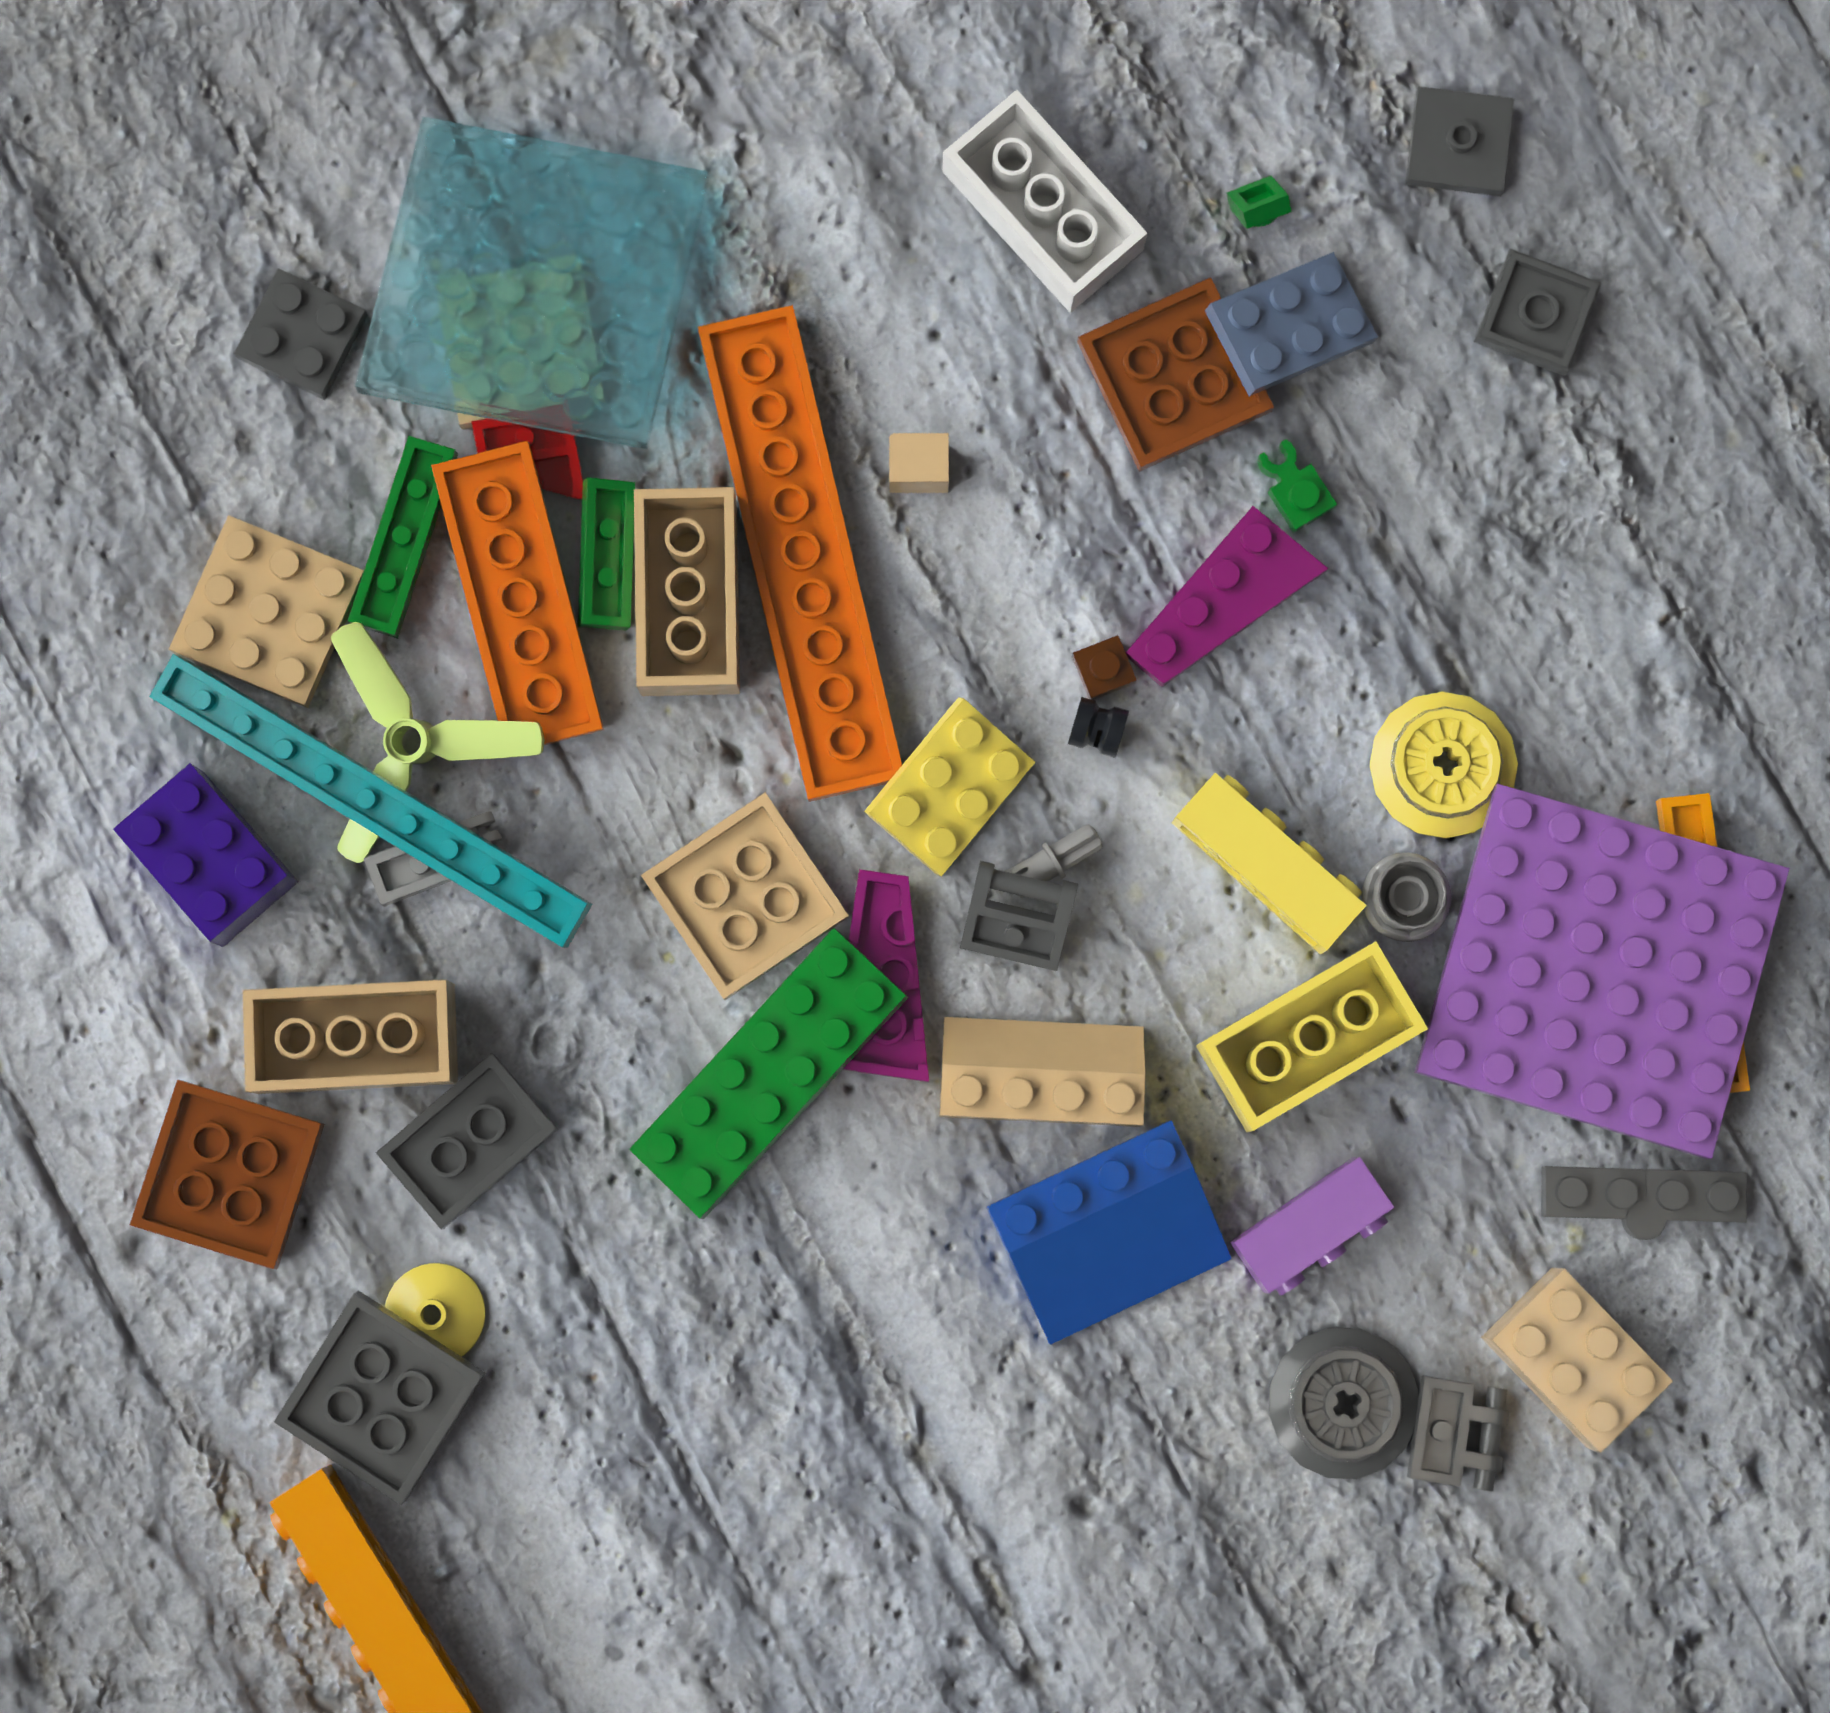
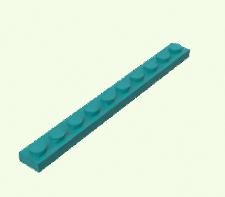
[149,654,593,948]

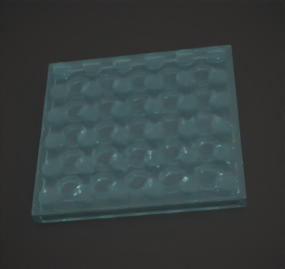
[355,116,709,449]

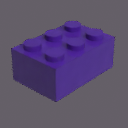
[113,763,299,947]

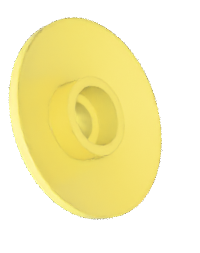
[385,1263,486,1357]

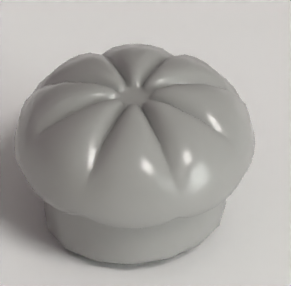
[1362,852,1451,942]

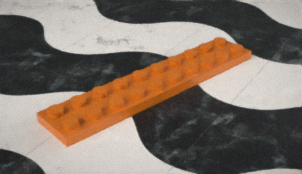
[698,305,902,802]

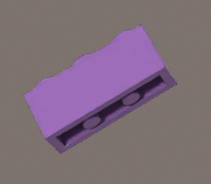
[1229,1157,1395,1296]

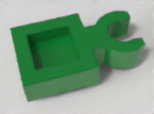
[1257,439,1337,534]

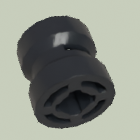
[1068,697,1129,758]

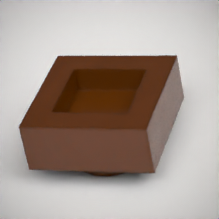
[1072,635,1137,700]

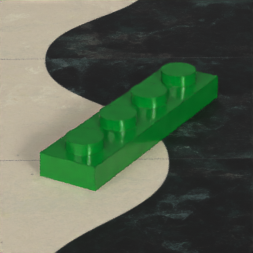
[348,435,458,639]

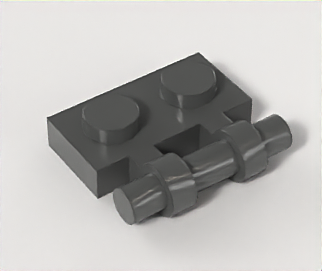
[1407,1375,1510,1492]

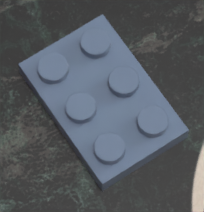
[1205,252,1378,396]

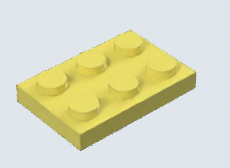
[864,697,1035,877]

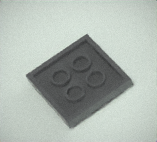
[274,1291,486,1505]

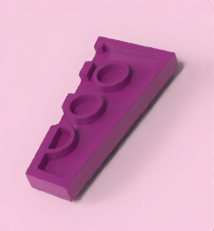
[1126,506,1328,687]
[842,869,929,1082]

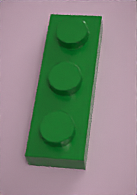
[578,477,635,631]

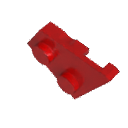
[471,404,584,500]

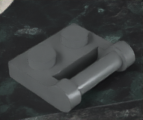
[960,861,1078,971]

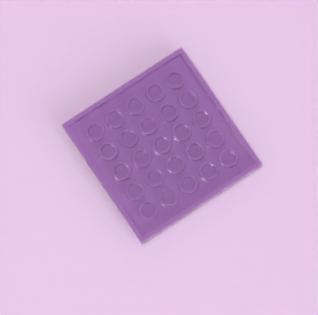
[1414,784,1790,1159]

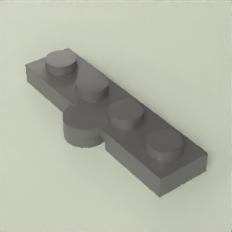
[1541,1166,1747,1240]

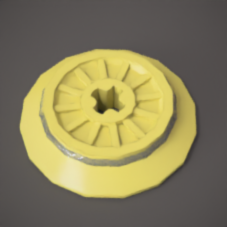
[1369,692,1518,839]

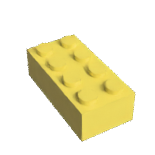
[1196,941,1428,1132]

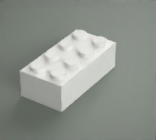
[942,90,1148,313]

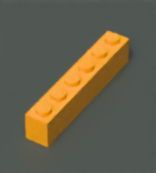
[269,1465,483,1713]

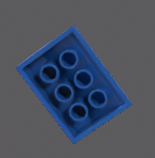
[986,1120,1232,1345]

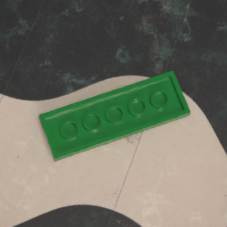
[629,928,909,1219]

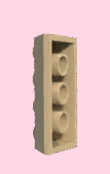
[939,1017,1145,1127]

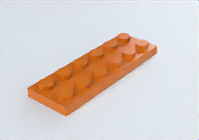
[431,441,604,745]

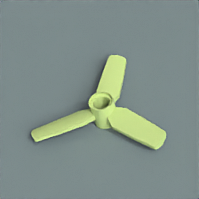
[331,622,545,863]

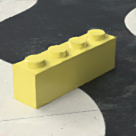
[1172,773,1367,954]

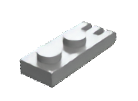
[364,811,507,907]

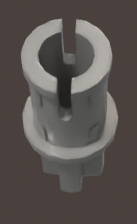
[1005,824,1103,898]

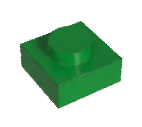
[1226,175,1292,229]

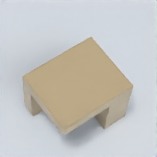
[889,433,949,493]

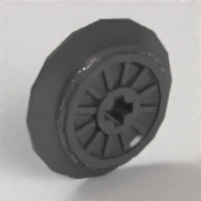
[1269,1327,1419,1479]

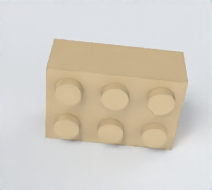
[1481,1268,1673,1453]

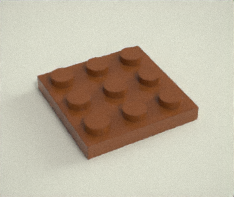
[1077,277,1274,472]
[129,1079,325,1269]

